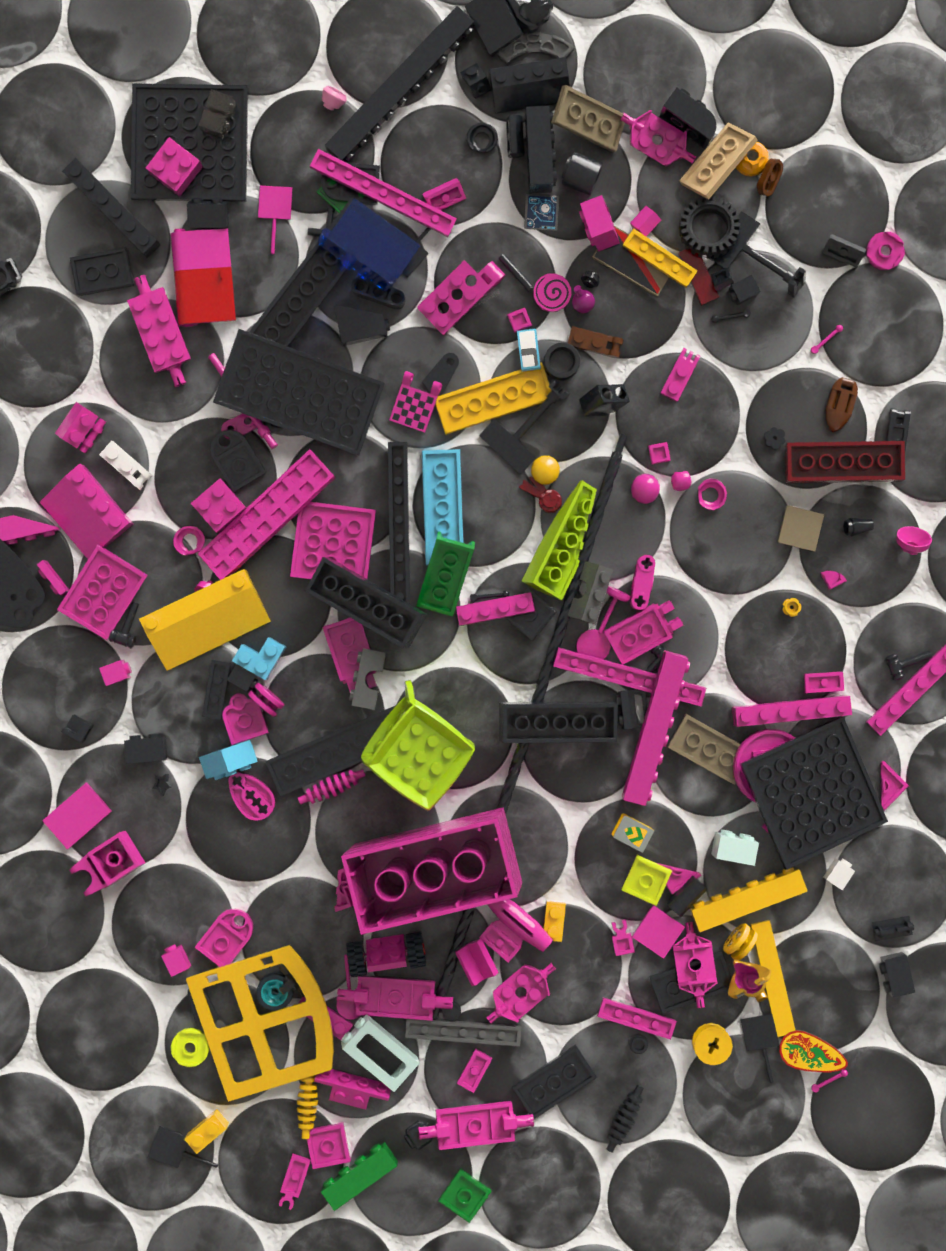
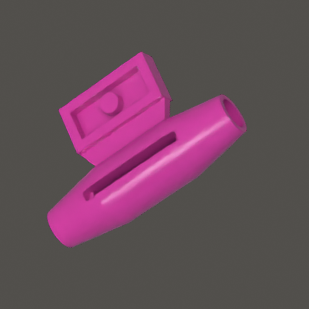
[479,899,553,963]

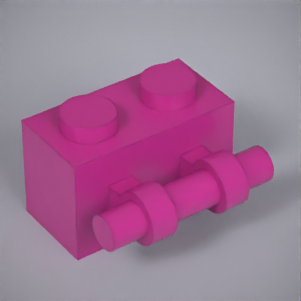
[55,402,106,453]

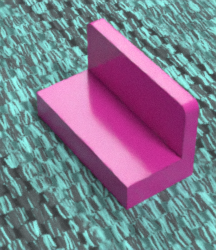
[456,939,499,986]

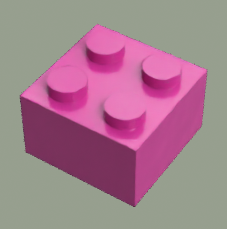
[146,137,203,197]
[579,195,620,252]
[191,478,247,534]

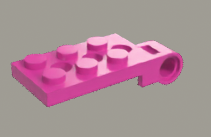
[417,260,506,335]

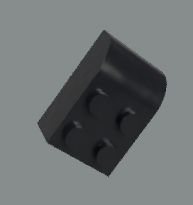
[659,87,716,149]

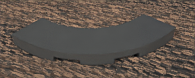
[496,32,575,65]

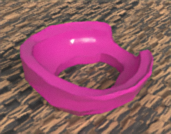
[698,478,727,510]
[173,526,205,555]

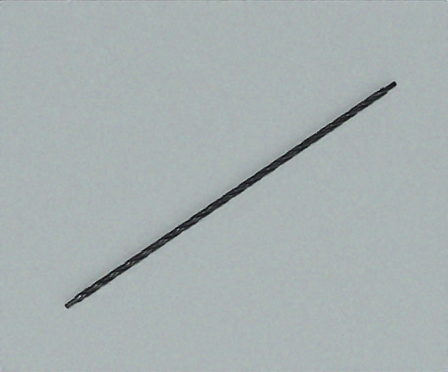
[433,434,627,1019]

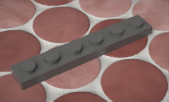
[405,1019,522,1046]

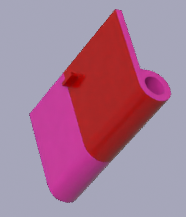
[170,228,236,327]

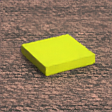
[621,855,672,906]

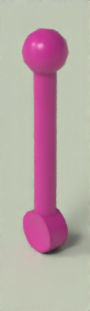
[811,325,843,354]
[811,1070,848,1092]

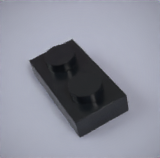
[822,234,866,268]

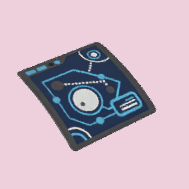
[524,194,559,231]

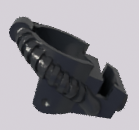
[0,258,22,295]

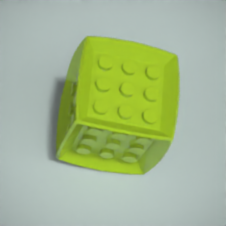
[361,680,475,811]

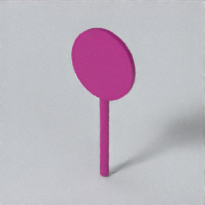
[336,954,361,1020]

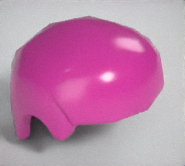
[631,473,660,504]

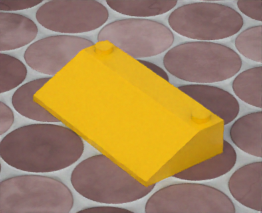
[139,569,271,671]

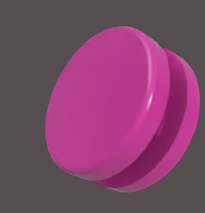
[248,682,285,717]

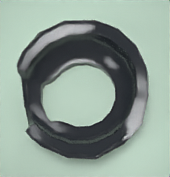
[466,123,498,152]

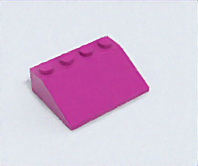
[40,464,133,559]

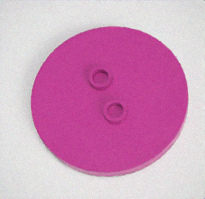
[733,729,795,803]

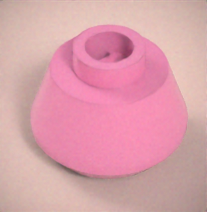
[322,86,347,111]

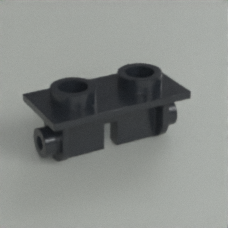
[872,916,914,941]

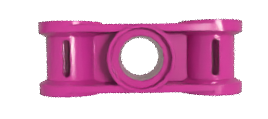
[630,555,655,610]

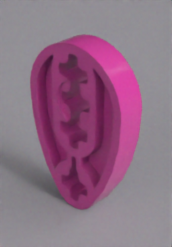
[228,772,276,821]

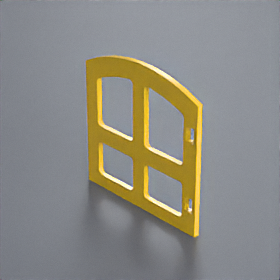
[186,945,334,1102]

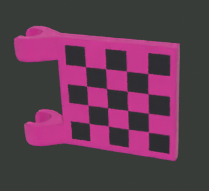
[389,371,442,433]

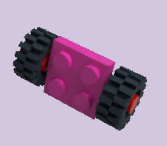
[346,932,426,978]

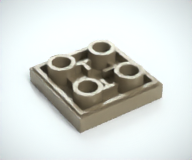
[777,505,824,552]

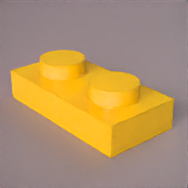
[544,901,566,942]

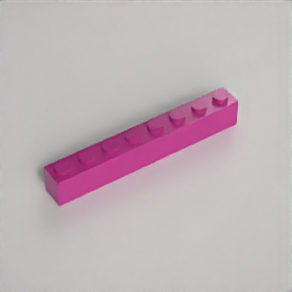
[622,650,690,806]

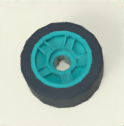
[256,972,294,1011]

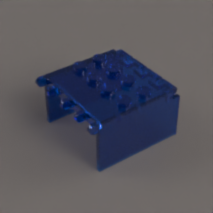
[318,198,421,291]

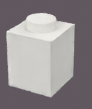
[823,858,855,890]

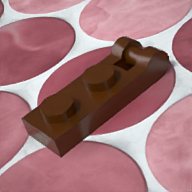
[568,326,624,358]

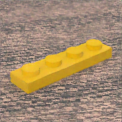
[622,228,697,288]

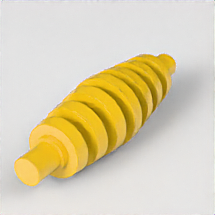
[297,1075,318,1139]

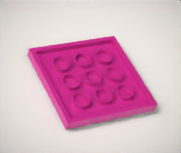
[290,502,376,580]

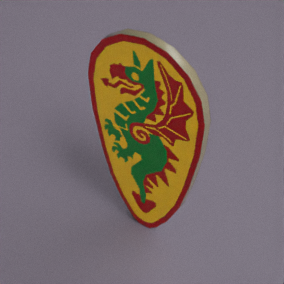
[779,1030,848,1073]

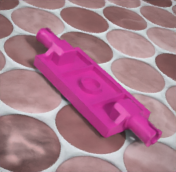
[127,275,191,387]
[337,975,453,1021]
[418,1101,534,1150]

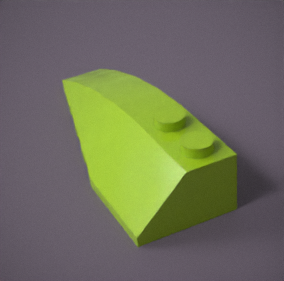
[522,480,597,600]

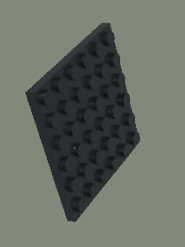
[131,83,248,202]
[739,716,888,870]

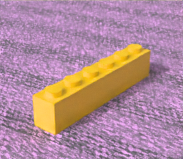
[690,867,808,932]

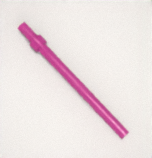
[208,353,278,449]

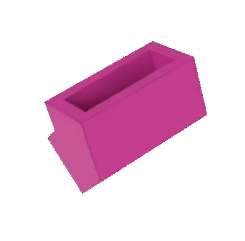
[630,206,661,236]

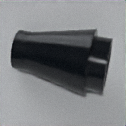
[843,518,874,537]

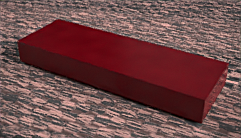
[678,248,719,306]

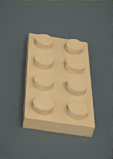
[679,123,758,200]

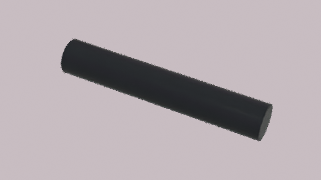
[498,254,534,292]

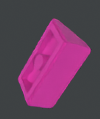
[422,178,466,210]

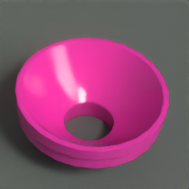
[896,526,932,555]

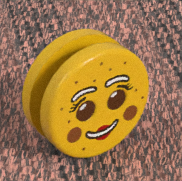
[723,923,758,960]

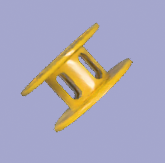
[692,1023,733,1065]

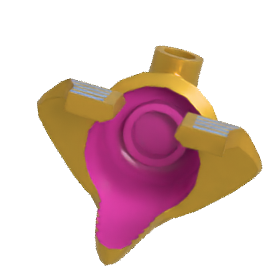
[728,960,771,1002]

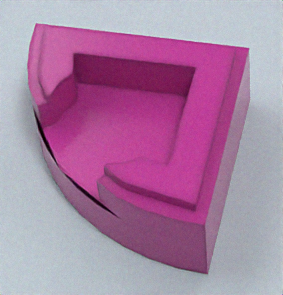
[820,571,847,590]

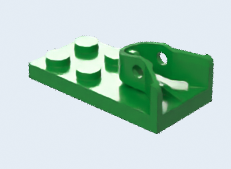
[416,531,475,616]

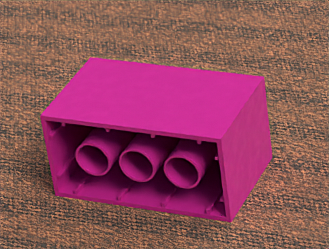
[341,807,522,935]

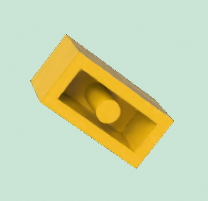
[184,1109,229,1154]

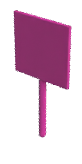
[258,186,292,255]

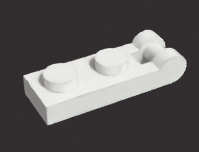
[99,441,153,490]

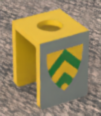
[611,813,654,853]

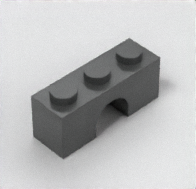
[568,561,613,625]
[349,648,386,710]

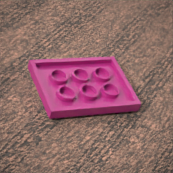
[57,544,148,640]

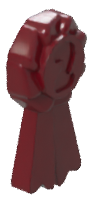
[519,477,562,513]

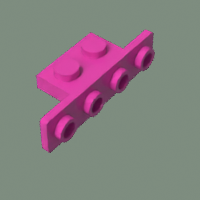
[314,1069,391,1110]

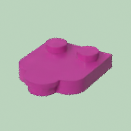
[222,693,269,745]

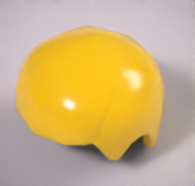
[531,456,560,485]

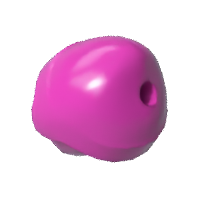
[671,471,692,491]

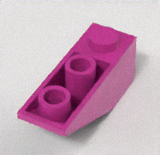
[0,515,60,545]

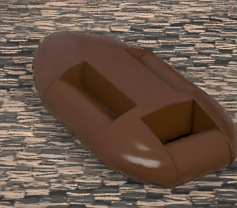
[826,377,858,432]

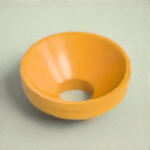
[735,142,769,177]

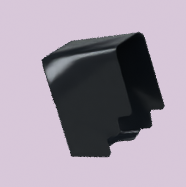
[579,384,630,416]

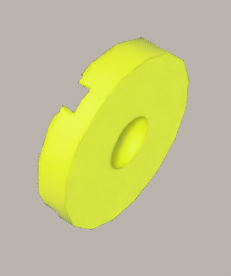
[171,1028,210,1067]

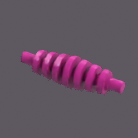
[298,769,366,804]

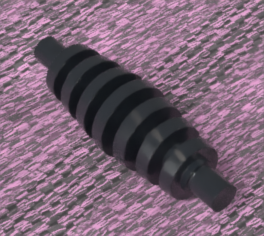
[606,1085,644,1153]

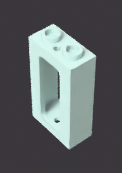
[341,1014,420,1092]

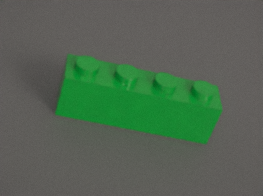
[321,1142,398,1211]

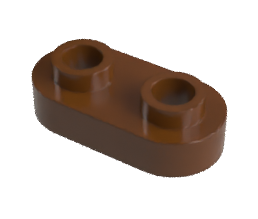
[757,158,783,196]

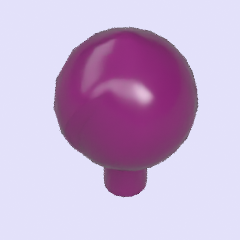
[572,285,595,313]

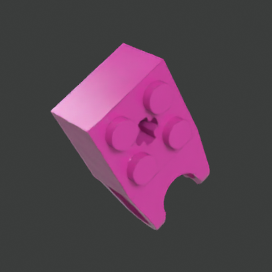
[69,831,146,897]

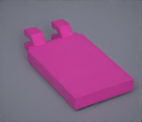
[604,600,683,665]
[322,618,377,692]

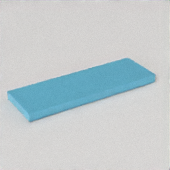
[422,449,463,566]

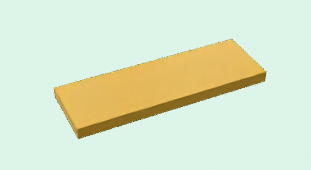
[435,363,551,435]

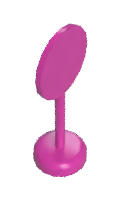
[576,586,631,660]

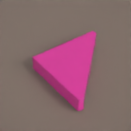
[880,761,909,811]
[657,863,702,894]

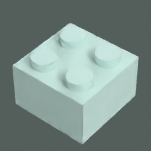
[711,829,759,866]

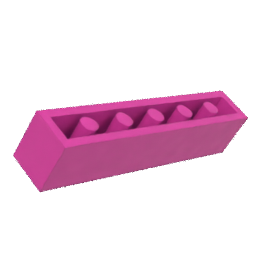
[732,695,852,727]

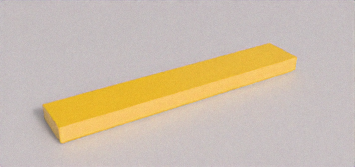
[750,920,795,1037]

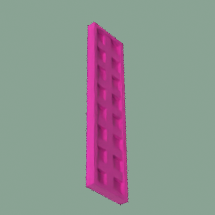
[198,449,336,580]

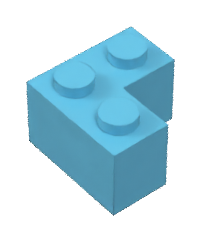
[232,637,287,680]
[199,740,258,780]

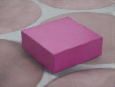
[507,308,532,333]
[648,442,671,465]

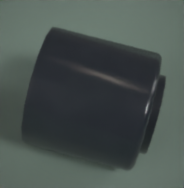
[561,152,603,196]

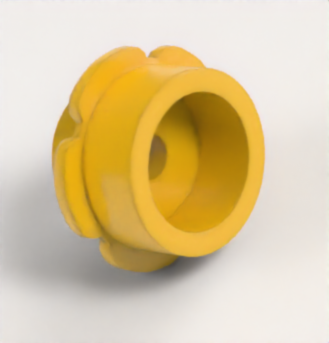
[782,598,801,617]

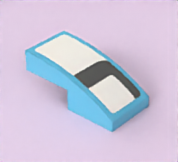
[517,329,541,372]

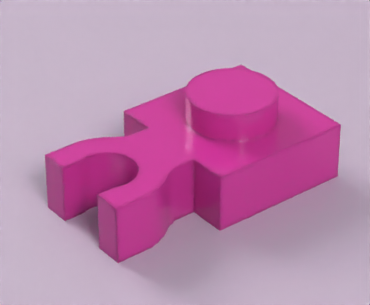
[611,920,635,956]

